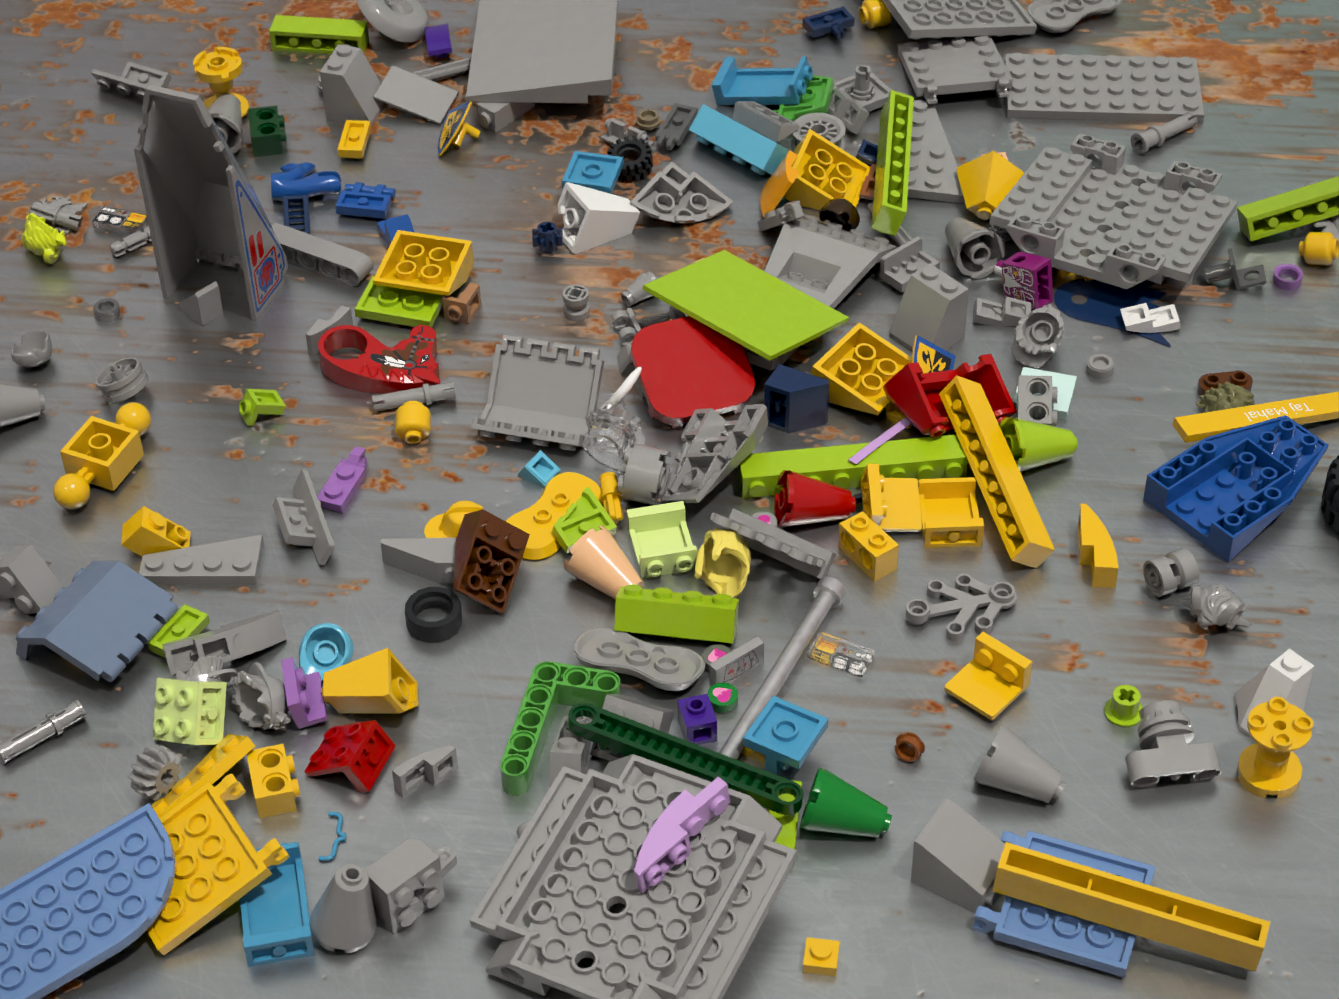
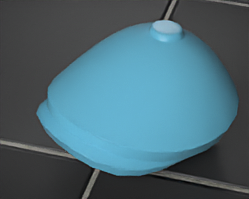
[299,623,353,683]

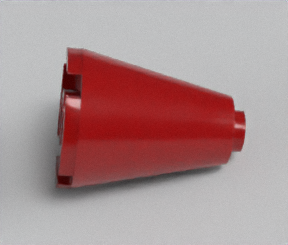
[774,470,856,528]

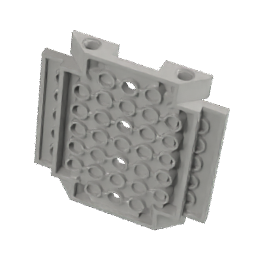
[990,134,1238,289]
[469,754,797,999]

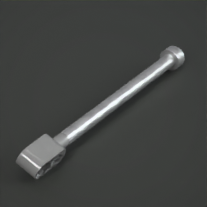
[719,576,846,760]

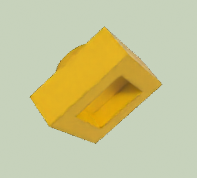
[803,937,840,976]

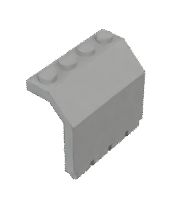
[471,334,604,451]

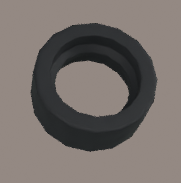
[405,587,462,643]

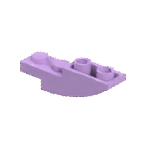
[634,777,730,893]

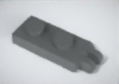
[655,103,698,150]

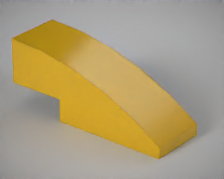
[1078,503,1119,588]

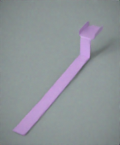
[848,417,923,464]

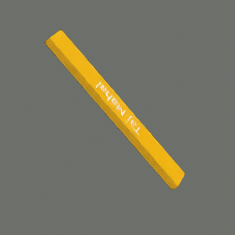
[1172,392,1339,443]

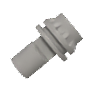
[1125,700,1221,788]

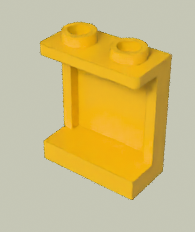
[918,477,984,548]

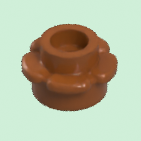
[895,732,925,762]

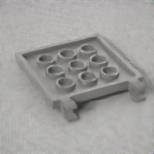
[898,36,1012,104]

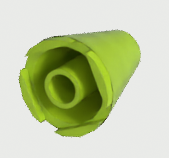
[999,417,1078,472]

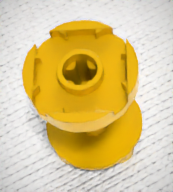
[193,47,249,117]
[1237,697,1313,799]

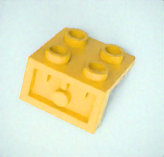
[860,464,922,532]
[944,632,1032,720]

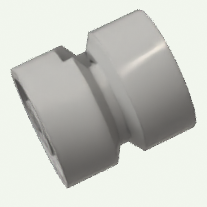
[1143,548,1200,597]

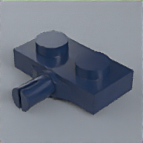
[802,6,855,40]

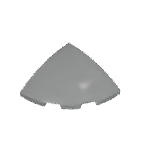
[630,161,733,223]

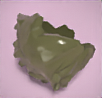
[1196,381,1255,413]

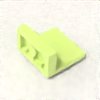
[153,678,227,745]

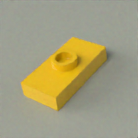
[337,120,371,158]

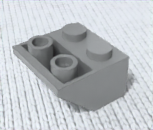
[590,693,674,761]

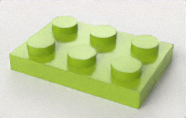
[355,276,446,327]

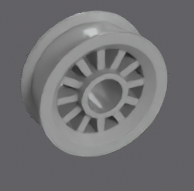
[791,113,846,151]

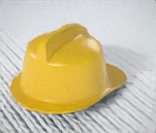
[424,500,483,538]

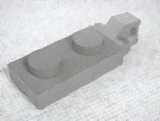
[757,201,804,231]

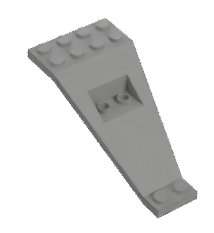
[743,215,897,370]

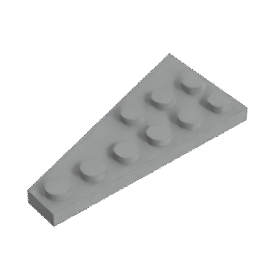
[908,100,965,204]

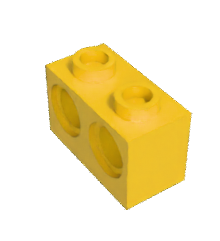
[838,511,899,582]
[247,743,301,819]

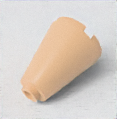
[563,525,644,600]

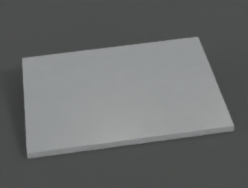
[466,0,619,103]

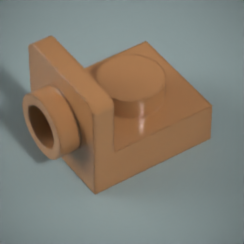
[442,283,482,324]

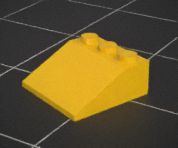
[783,129,871,210]
[373,230,474,296]
[810,322,912,415]

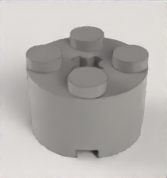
[617,443,671,506]

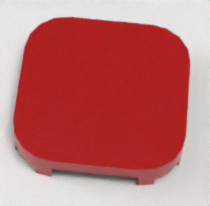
[630,316,755,429]

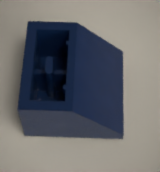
[764,364,830,433]

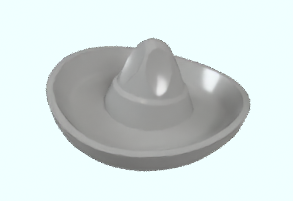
[356,0,429,42]

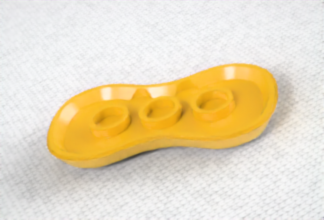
[506,472,604,560]

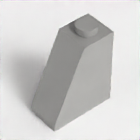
[477,102,535,133]

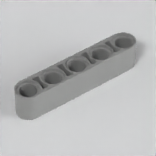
[270,222,374,286]

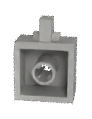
[364,839,457,934]

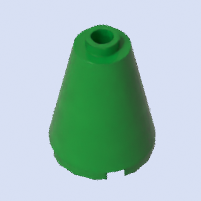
[799,768,892,838]

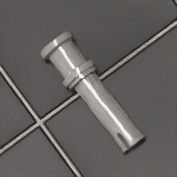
[1130,112,1197,154]

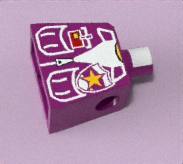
[994,252,1053,311]

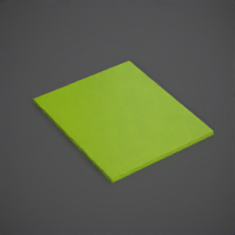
[642,250,849,361]

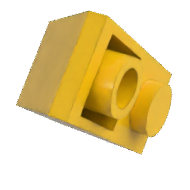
[121,506,191,556]

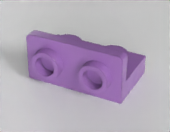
[281,657,328,729]

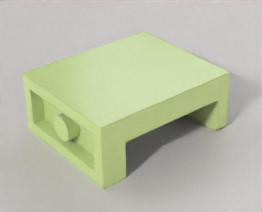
[626,501,698,579]

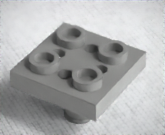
[832,65,891,112]

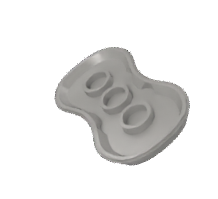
[1027,0,1122,33]
[573,627,705,691]

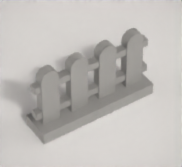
[710,508,836,579]

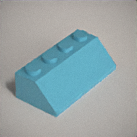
[689,104,789,176]

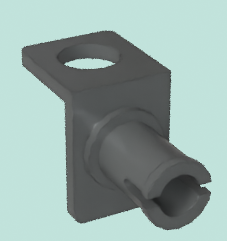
[1204,248,1267,291]

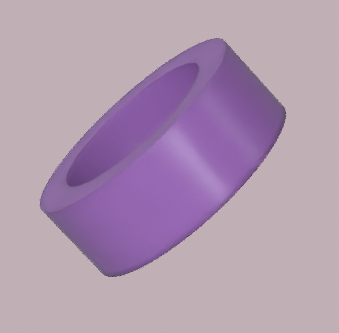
[1272,264,1303,290]

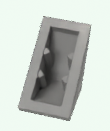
[177,281,224,326]

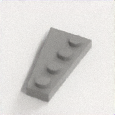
[139,534,264,584]

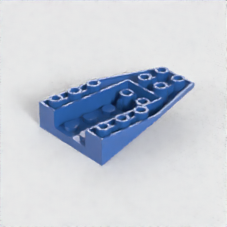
[1143,415,1329,563]

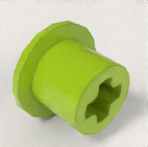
[1104,685,1143,727]

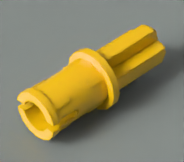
[599,472,623,525]

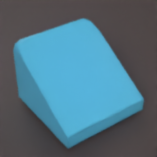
[518,450,561,488]

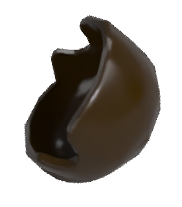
[819,198,860,231]

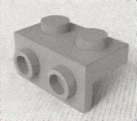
[880,236,940,292]

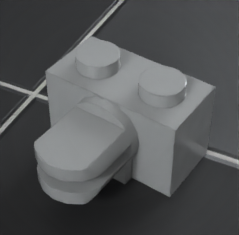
[0,544,63,614]

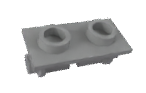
[600,118,654,147]

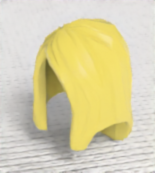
[694,528,751,598]

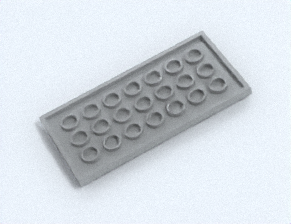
[1004,53,1204,123]

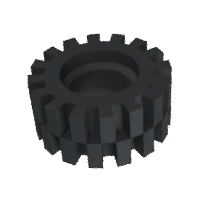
[607,136,653,183]

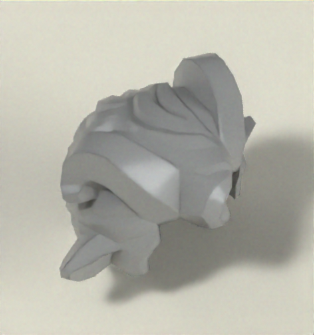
[1179,585,1252,631]

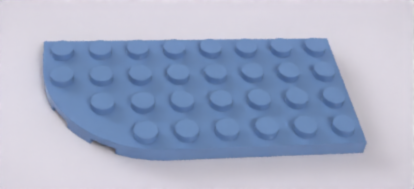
[0,803,176,999]

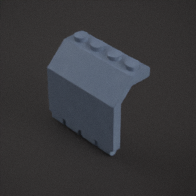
[16,561,178,682]

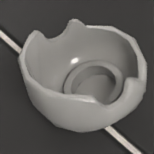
[11,331,52,368]

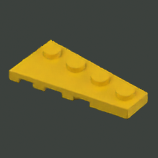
[151,734,255,819]

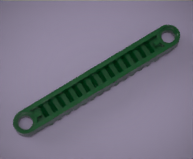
[568,703,804,815]

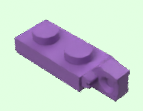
[317,446,367,513]

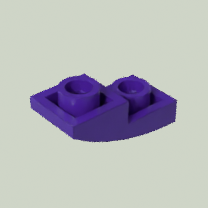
[425,23,452,58]

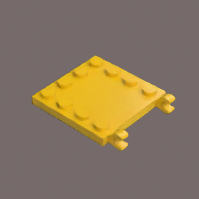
[146,774,289,955]

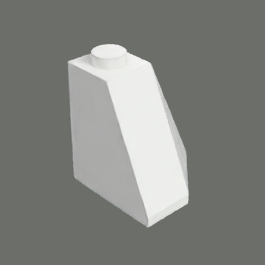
[557,182,640,254]
[1234,649,1314,743]

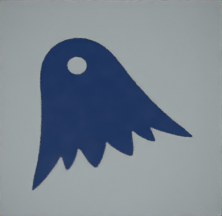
[1054,278,1171,347]

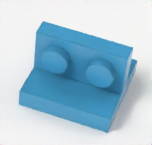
[562,151,623,194]
[743,696,828,776]

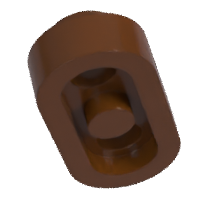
[1197,370,1253,395]

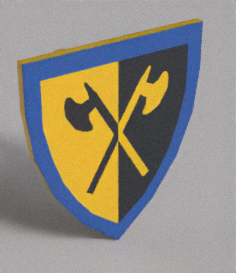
[438,101,480,156]
[912,335,956,373]

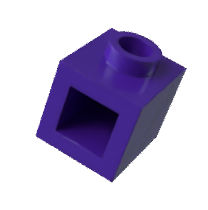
[677,694,717,745]

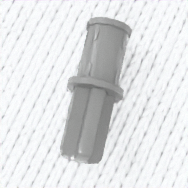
[30,202,83,232]

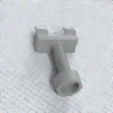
[611,306,685,346]

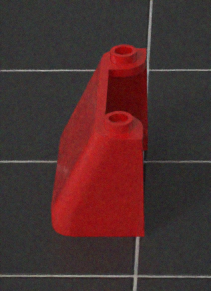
[883,354,1017,437]

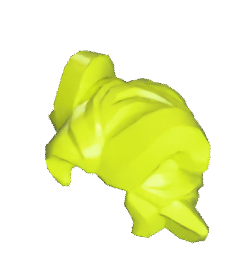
[21,213,67,264]

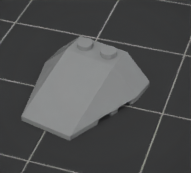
[661,404,768,504]

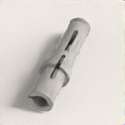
[372,381,456,413]
[0,700,87,764]

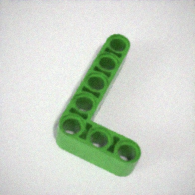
[500,661,621,796]

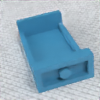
[711,57,813,105]
[240,842,315,967]

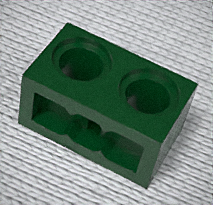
[248,105,287,157]

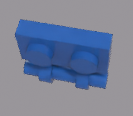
[335,182,396,219]

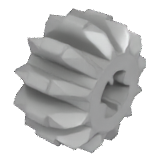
[128,744,183,801]

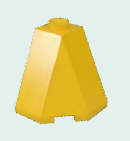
[957,150,1024,221]
[321,647,419,714]

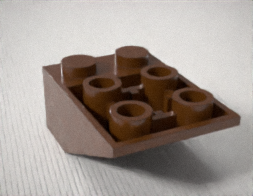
[454,509,530,614]

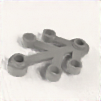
[905,573,1017,641]

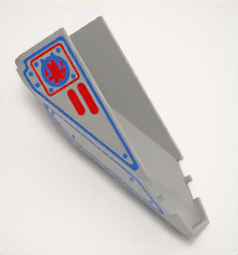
[134,84,288,321]

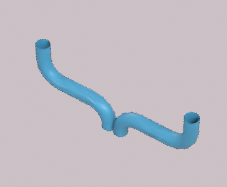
[319,812,346,861]

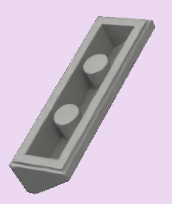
[732,101,800,142]

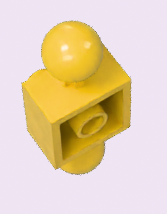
[53,402,151,510]

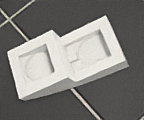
[1120,303,1181,333]

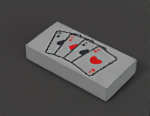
[709,636,764,686]

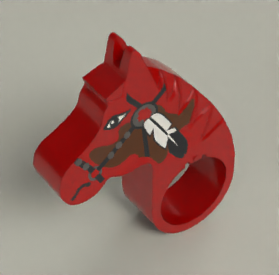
[318,325,440,394]

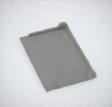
[373,65,459,125]

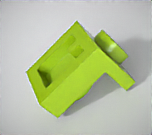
[239,389,286,426]

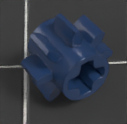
[532,221,563,254]

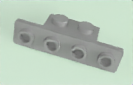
[91,61,172,100]
[272,469,335,565]

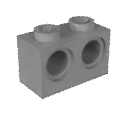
[1017,375,1058,427]

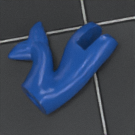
[271,162,341,201]

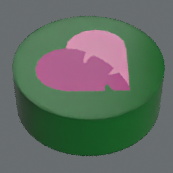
[707,683,738,713]

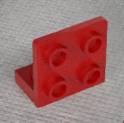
[304,720,396,793]

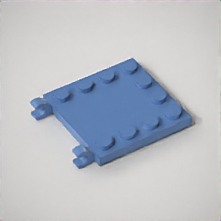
[973,831,1156,977]

